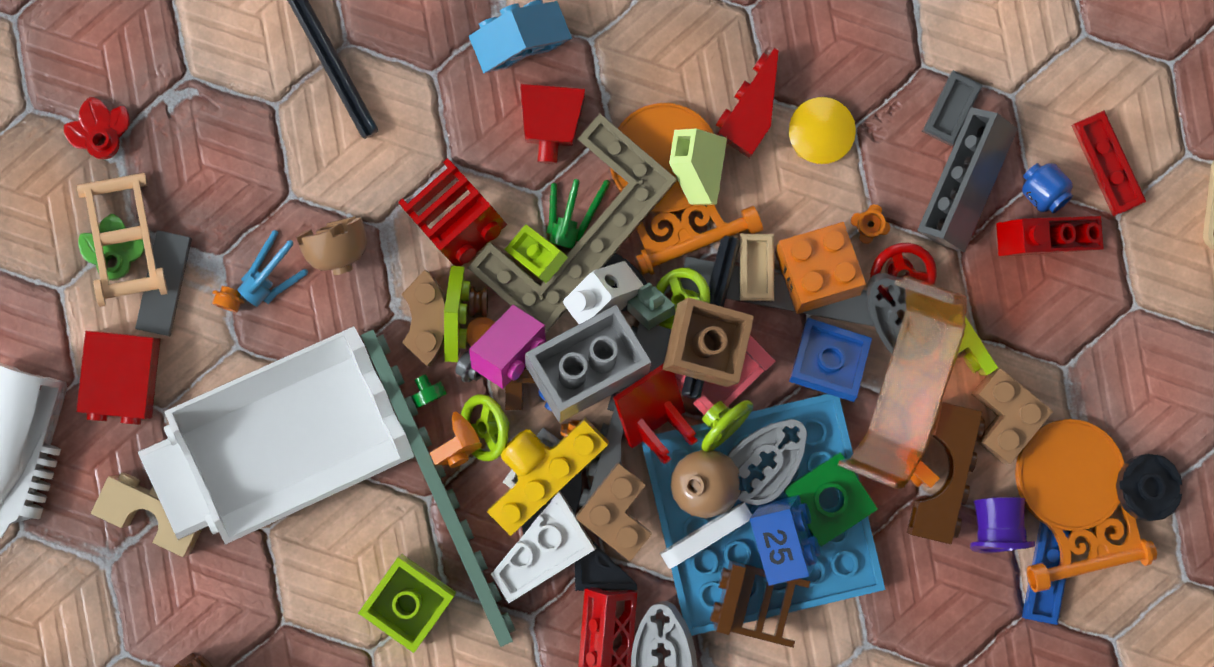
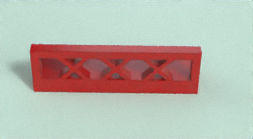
[578,587,638,667]

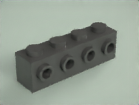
[917,107,1018,252]

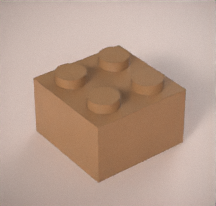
[662,297,754,387]

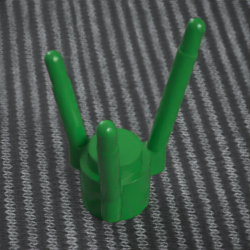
[546,179,610,249]

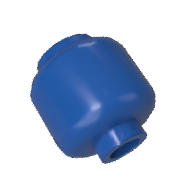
[1022,163,1073,213]

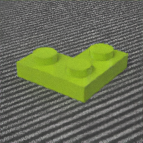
[444,266,471,362]

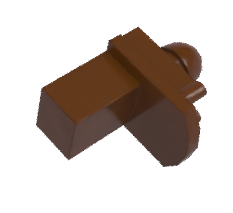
[505,366,535,410]

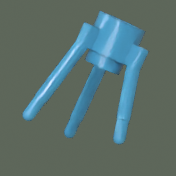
[237,230,308,307]

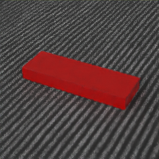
[1071,110,1146,216]

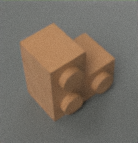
[971,368,1053,464]
[575,462,652,562]

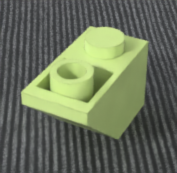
[669,128,727,205]

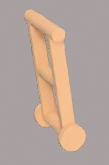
[77,173,168,307]

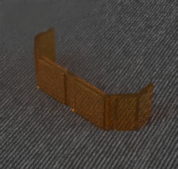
[838,276,967,489]

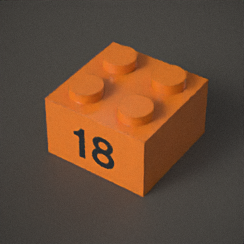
[775,222,866,314]

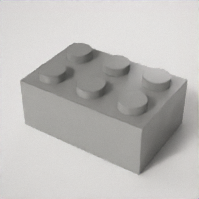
[525,305,651,423]

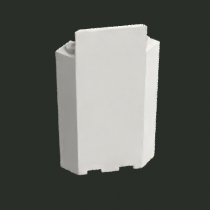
[138,326,414,544]

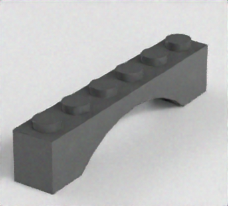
[578,323,672,512]

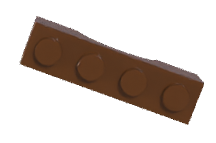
[906,402,985,545]

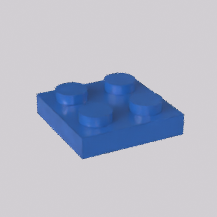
[789,318,872,402]

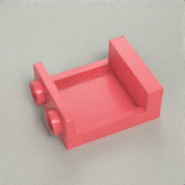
[675,335,776,415]

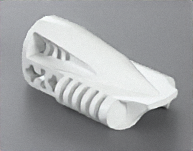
[0,363,67,539]

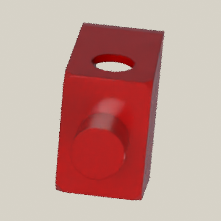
[520,84,585,164]

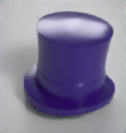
[970,497,1035,553]

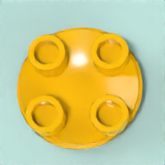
[789,97,856,164]

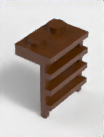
[710,560,810,648]

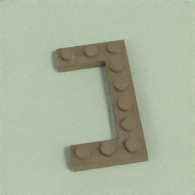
[468,114,678,334]

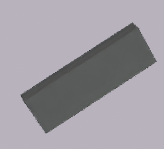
[135,230,192,336]

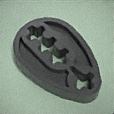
[867,273,946,360]

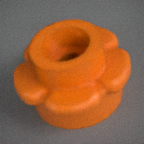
[212,286,245,313]

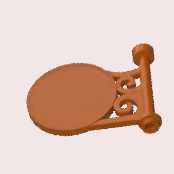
[610,103,763,275]
[1015,419,1157,593]

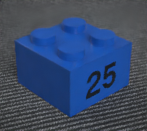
[750,495,821,586]

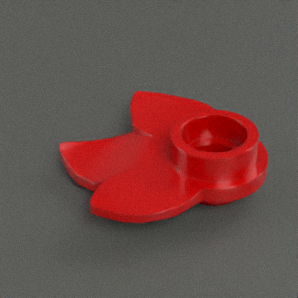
[64,97,130,159]

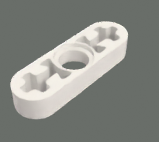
[660,502,752,569]

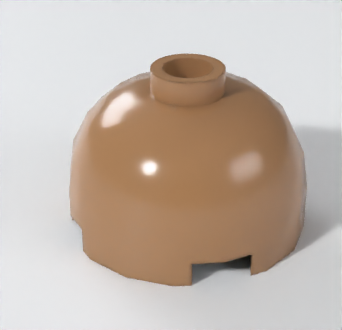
[296,216,367,275]
[670,450,740,518]

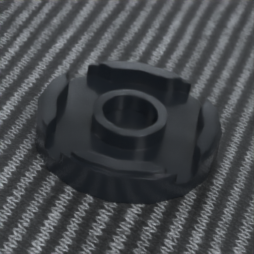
[1116,454,1182,522]

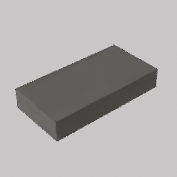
[922,70,983,146]

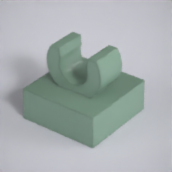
[627,282,675,330]

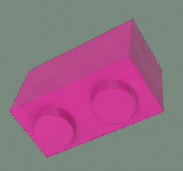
[469,305,546,389]

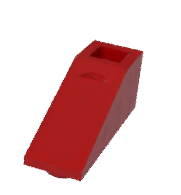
[716,48,779,159]
[996,216,1104,256]

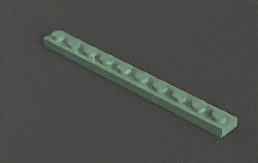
[361,330,516,647]

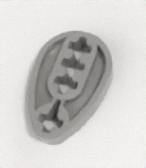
[727,419,807,505]
[631,601,697,667]

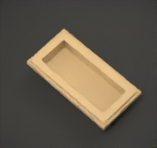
[740,234,774,301]

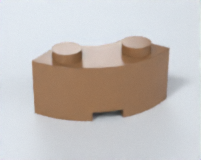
[402,270,446,367]

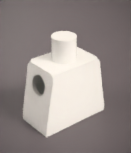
[563,261,644,324]

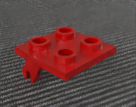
[613,363,698,464]

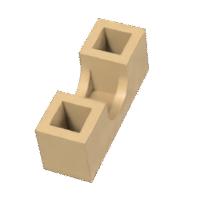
[91,472,202,557]

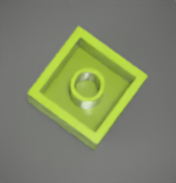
[358,554,457,653]

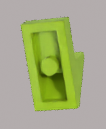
[504,224,568,284]
[940,311,998,376]

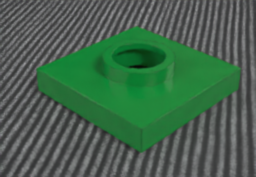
[784,452,878,547]

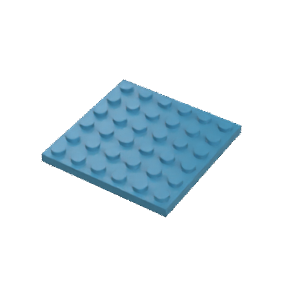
[641,394,886,636]

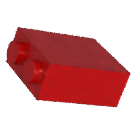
[76,331,161,425]

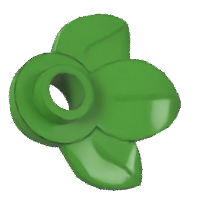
[78,214,145,281]

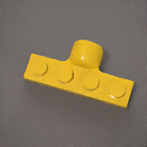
[487,418,609,536]

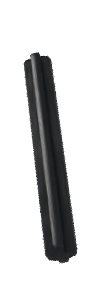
[287,0,378,139]
[682,235,740,399]

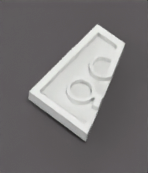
[491,491,596,603]

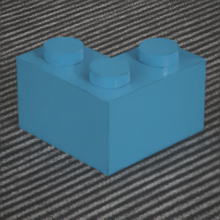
[469,0,572,73]

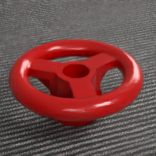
[870,243,937,301]

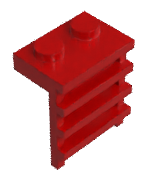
[398,158,507,266]

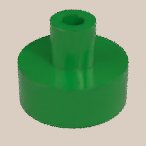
[411,374,447,409]

